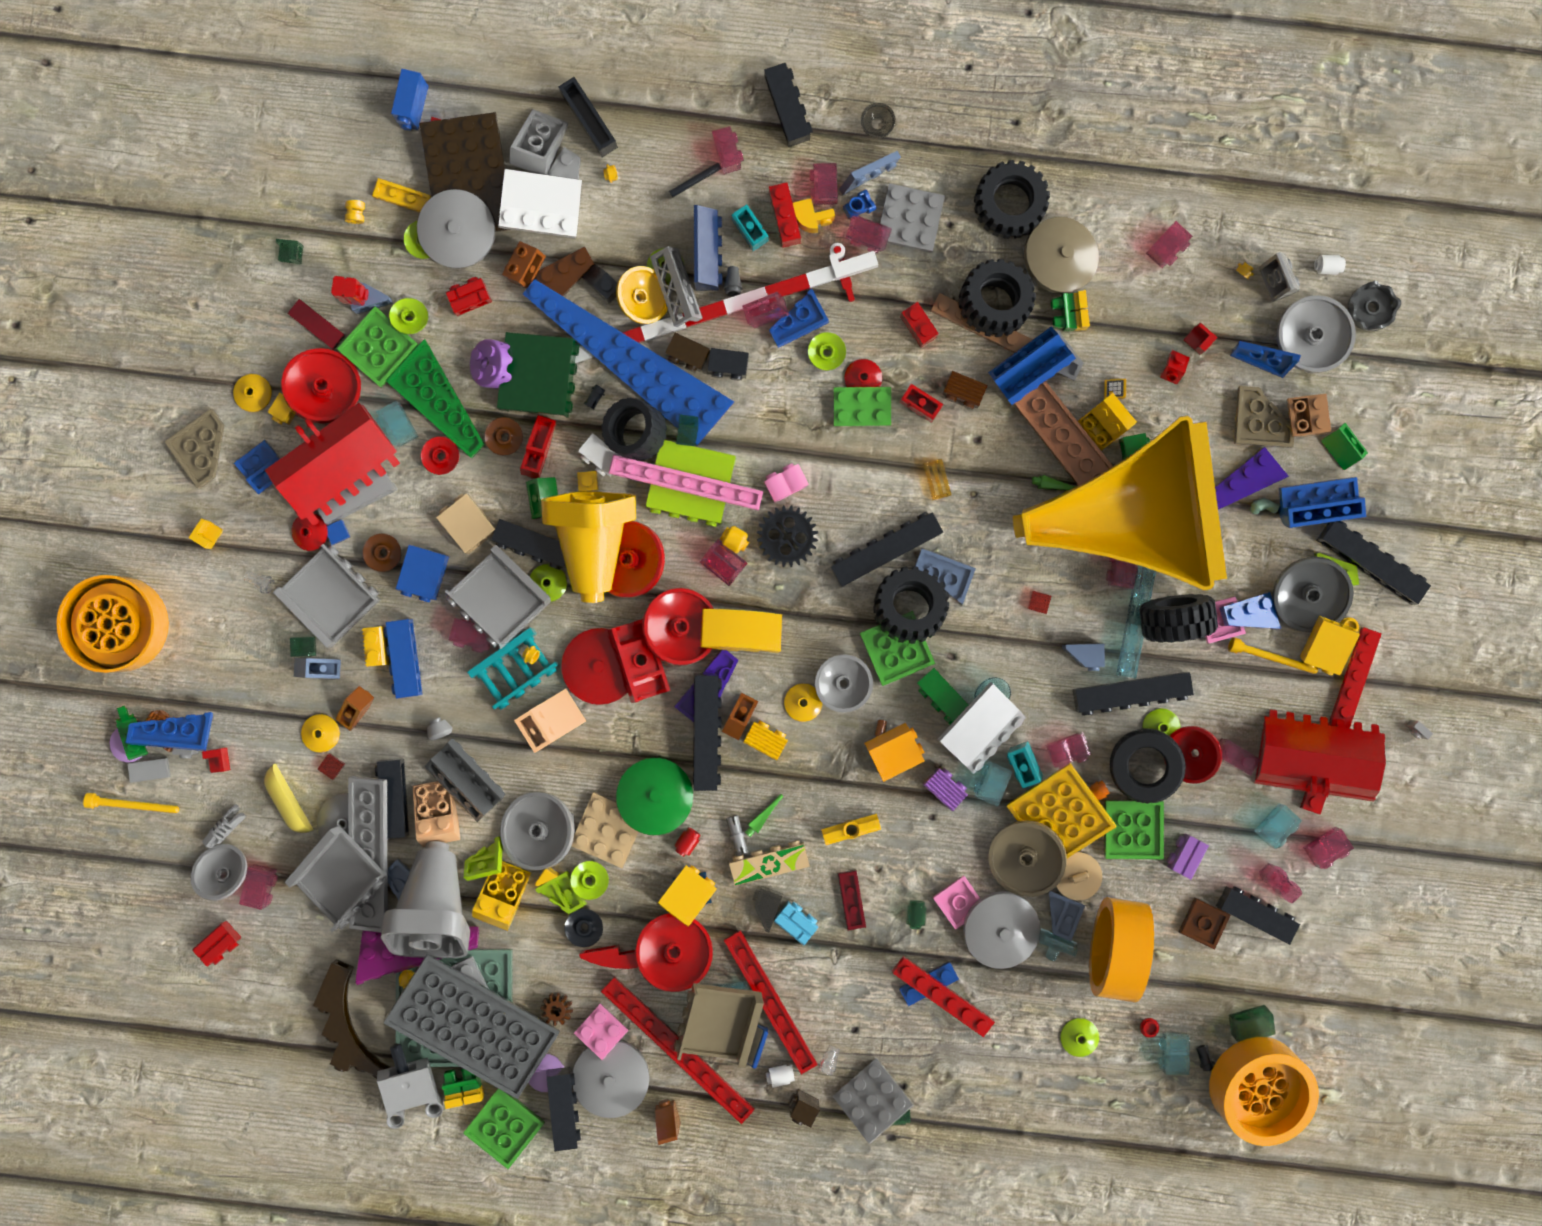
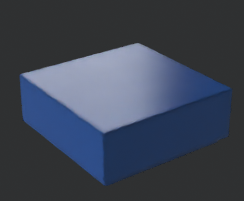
[327,520,351,545]

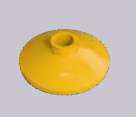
[233,374,272,412]
[784,683,822,722]
[301,714,340,753]

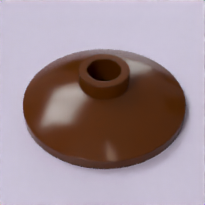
[484,417,523,456]
[363,533,402,572]

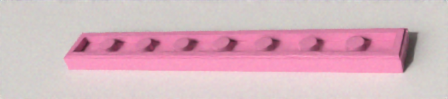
[609,455,763,511]

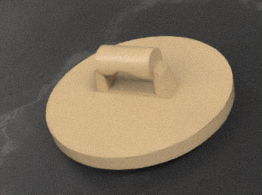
[1056,852,1102,901]

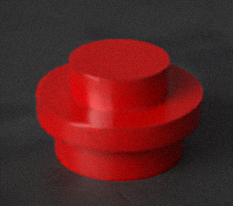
[1140,1018,1159,1038]

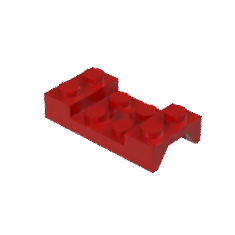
[608,619,671,703]

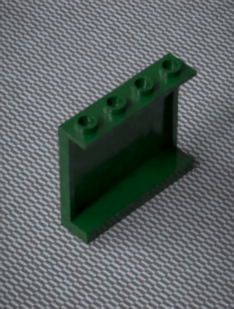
[497,332,579,418]

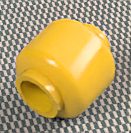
[720,526,749,554]

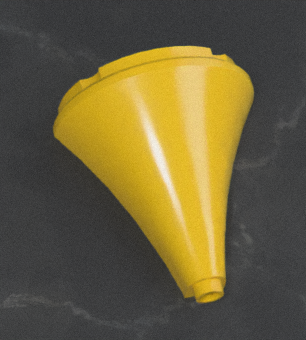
[1013,415,1227,590]

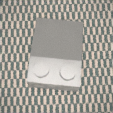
[510,109,568,175]
[1259,252,1300,302]

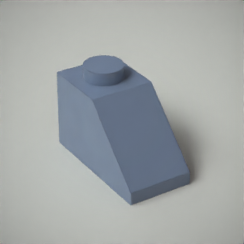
[350,282,393,314]
[1062,644,1105,671]
[293,658,341,679]

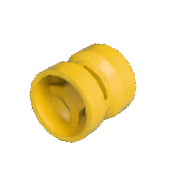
[345,200,365,224]

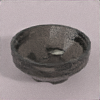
[861,103,896,139]

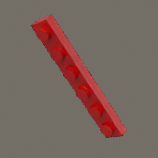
[892,956,995,1038]

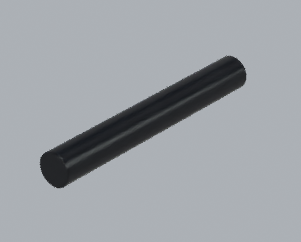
[669,162,722,198]

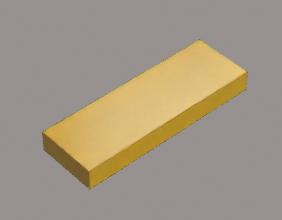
[372,178,431,213]

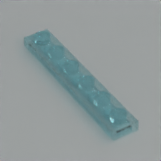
[1116,565,1156,679]

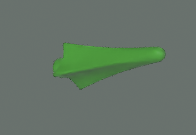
[1032,475,1075,491]
[745,794,783,837]

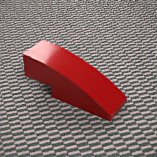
[520,415,556,479]
[579,944,638,969]

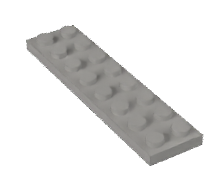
[348,776,388,932]

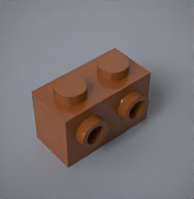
[502,241,546,289]

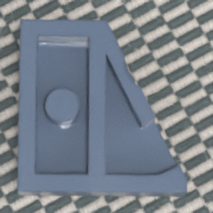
[1049,891,1085,941]

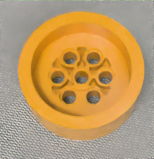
[56,575,169,673]
[1089,897,1154,1003]
[1209,1037,1319,1146]

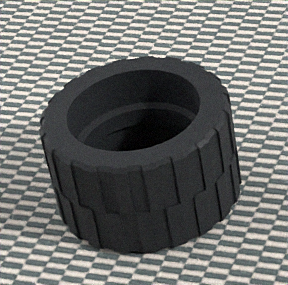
[601,397,667,461]

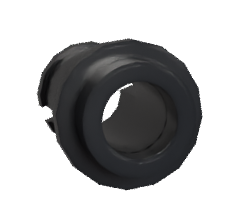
[583,385,605,410]
[1196,1045,1215,1071]

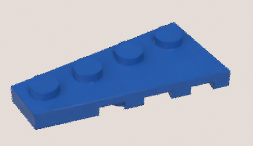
[125,712,213,751]

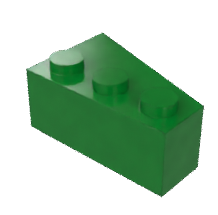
[917,668,969,725]

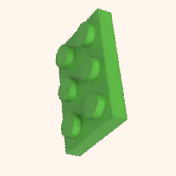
[833,387,891,426]

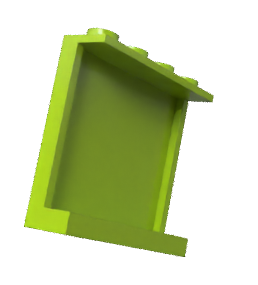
[646,440,736,527]

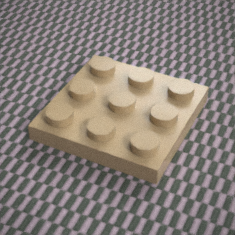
[571,792,638,868]

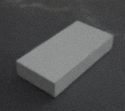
[128,758,170,783]

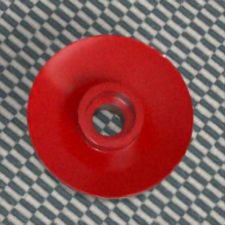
[844,359,882,387]
[421,437,459,475]
[291,513,328,551]

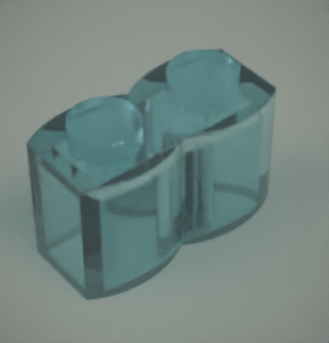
[1159,1032,1190,1075]

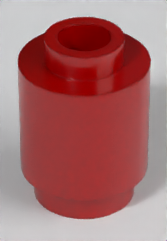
[674,827,701,857]

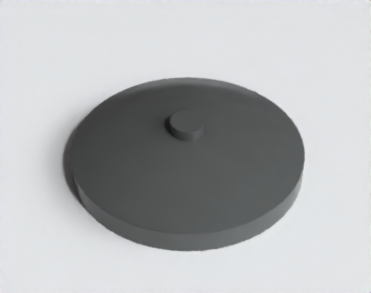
[1273,557,1354,632]

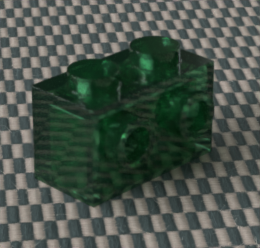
[1228,1004,1276,1042]

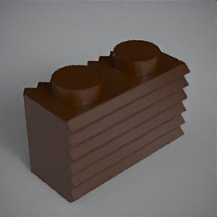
[942,371,988,410]

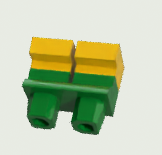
[1050,290,1090,331]
[442,1068,485,1109]

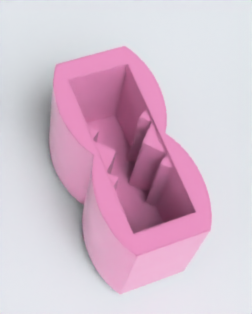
[764,463,809,503]

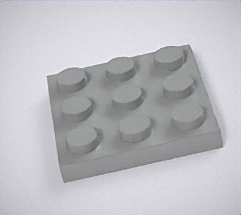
[877,183,945,253]
[833,1058,914,1144]

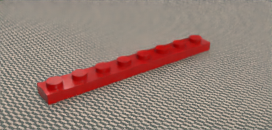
[724,930,818,1075]

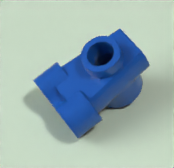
[843,189,876,219]

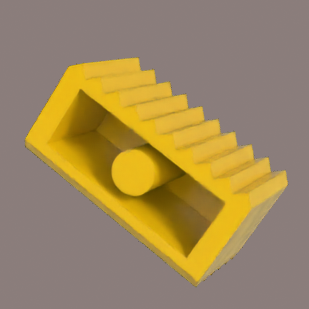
[362,626,389,667]
[743,720,788,761]

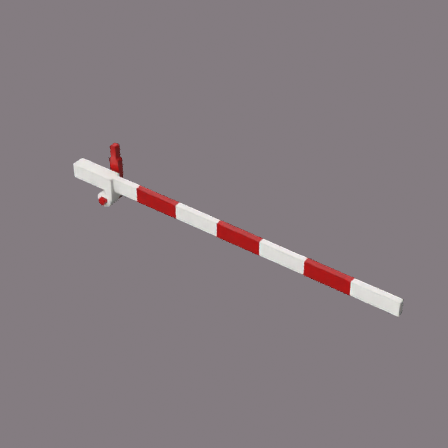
[575,243,878,363]

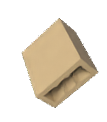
[436,493,496,554]

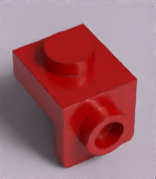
[1160,350,1190,384]

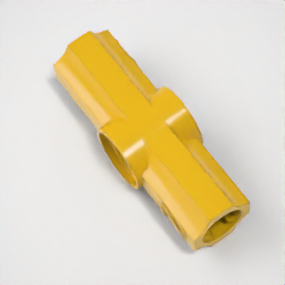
[821,813,881,845]

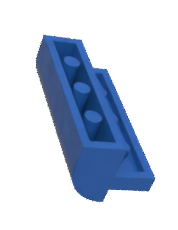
[988,326,1076,405]
[1278,477,1366,528]

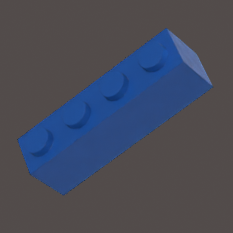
[384,619,423,699]

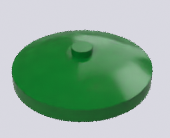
[616,758,693,836]

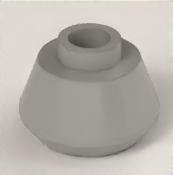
[427,718,453,741]

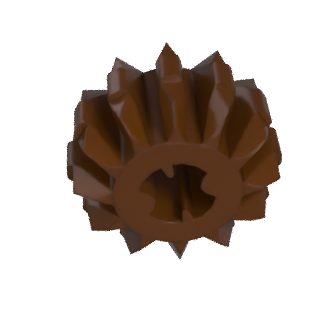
[540,992,574,1026]

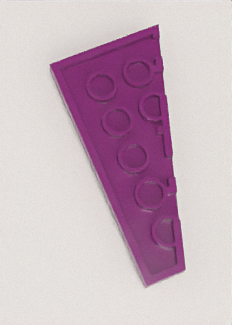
[355,927,479,985]

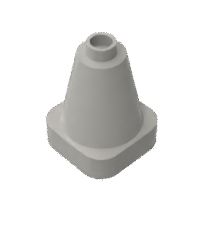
[381,841,470,958]

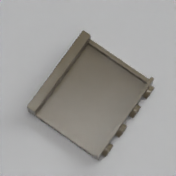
[674,983,764,1068]

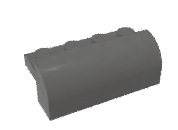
[425,738,506,822]

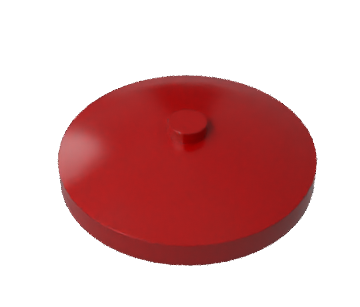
[281,348,361,424]
[608,521,665,598]
[642,588,714,665]
[561,628,639,705]
[635,913,713,992]

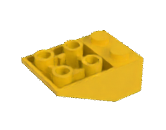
[472,861,531,931]

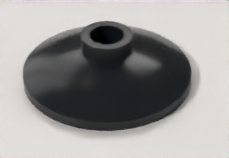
[565,908,603,947]

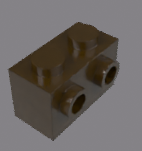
[665,332,710,373]
[788,1089,820,1128]

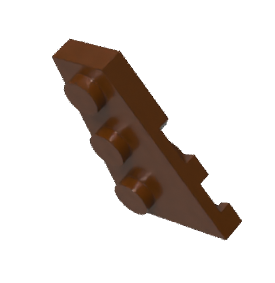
[536,247,594,296]

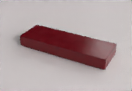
[287,299,345,350]
[838,870,866,931]

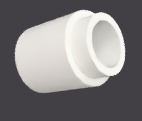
[1314,255,1346,275]
[766,1065,795,1088]

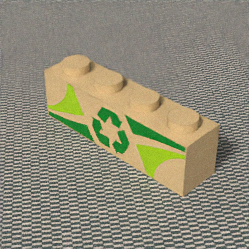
[729,840,810,886]

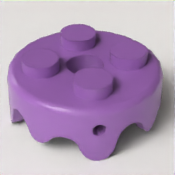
[470,339,512,388]

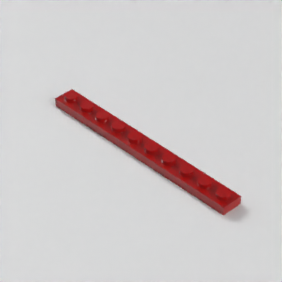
[1300,627,1382,815]
[601,976,755,1124]

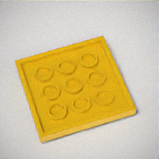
[1007,763,1116,858]

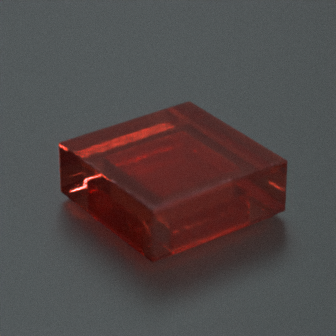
[1027,591,1052,614]
[318,753,345,780]

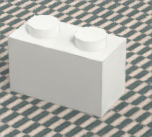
[579,433,622,477]

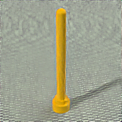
[1228,637,1318,674]
[83,792,179,813]

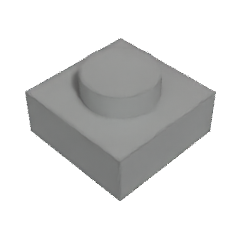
[1406,720,1433,739]
[172,748,199,758]

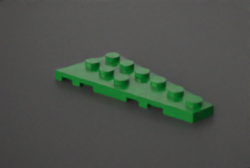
[386,339,485,458]

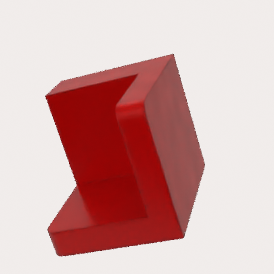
[1184,323,1218,355]
[202,748,231,773]

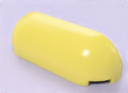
[264,764,314,833]

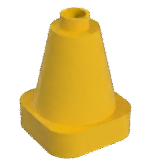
[541,491,636,603]

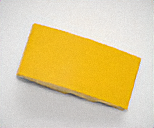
[701,609,782,653]

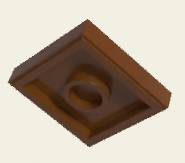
[1179,897,1231,950]

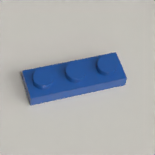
[899,961,959,1007]

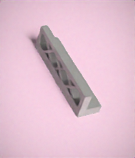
[650,246,703,327]

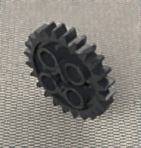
[757,505,818,567]

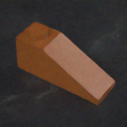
[655,1099,681,1145]

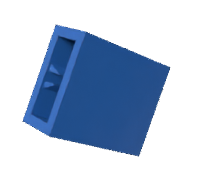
[391,69,429,131]
[396,545,449,603]

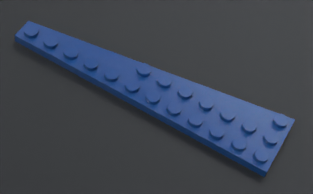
[523,279,734,445]

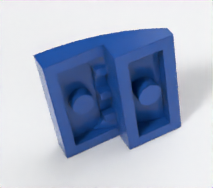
[234,440,280,494]

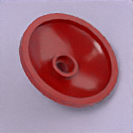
[1164,726,1222,784]

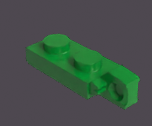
[116,705,148,761]

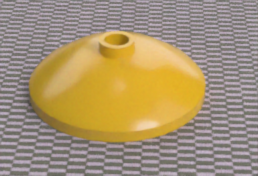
[616,266,668,324]

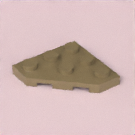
[1234,386,1294,448]
[164,409,225,489]

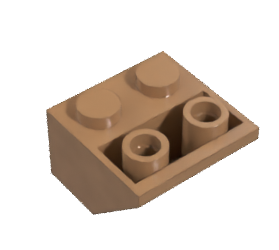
[1287,394,1332,437]

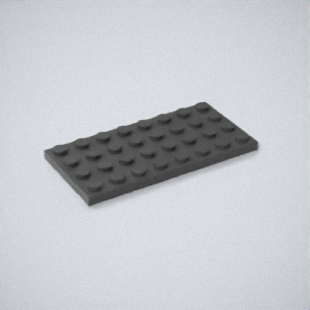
[383,953,560,1099]

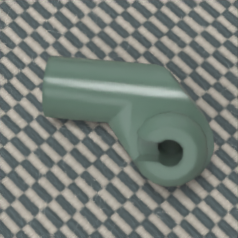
[1250,498,1279,515]

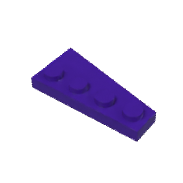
[1215,447,1289,510]
[674,650,739,722]

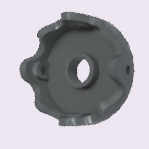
[1348,281,1401,331]

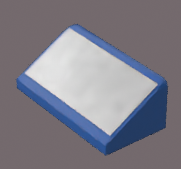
[747,1024,768,1069]

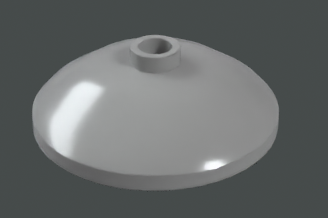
[815,655,873,712]
[317,793,349,838]
[191,844,247,901]

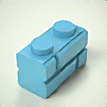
[774,901,818,946]

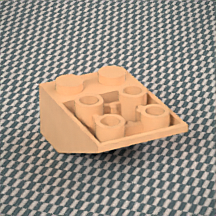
[514,689,586,753]
[413,781,460,847]

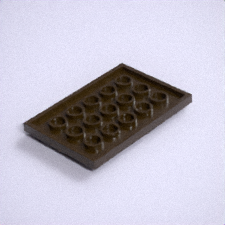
[419,112,510,232]

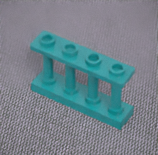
[467,628,559,710]

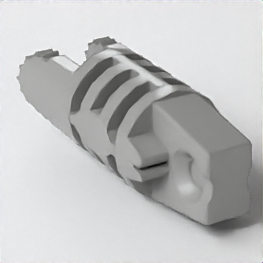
[202,804,246,848]

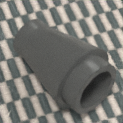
[724,266,743,296]

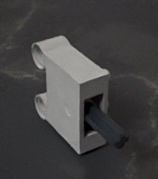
[377,1043,443,1129]

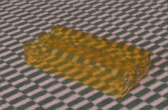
[923,459,952,501]

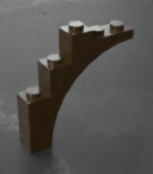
[313,959,391,1079]

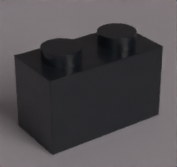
[708,348,749,381]

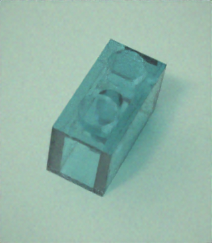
[376,401,419,448]
[973,761,1013,806]
[1254,803,1302,849]

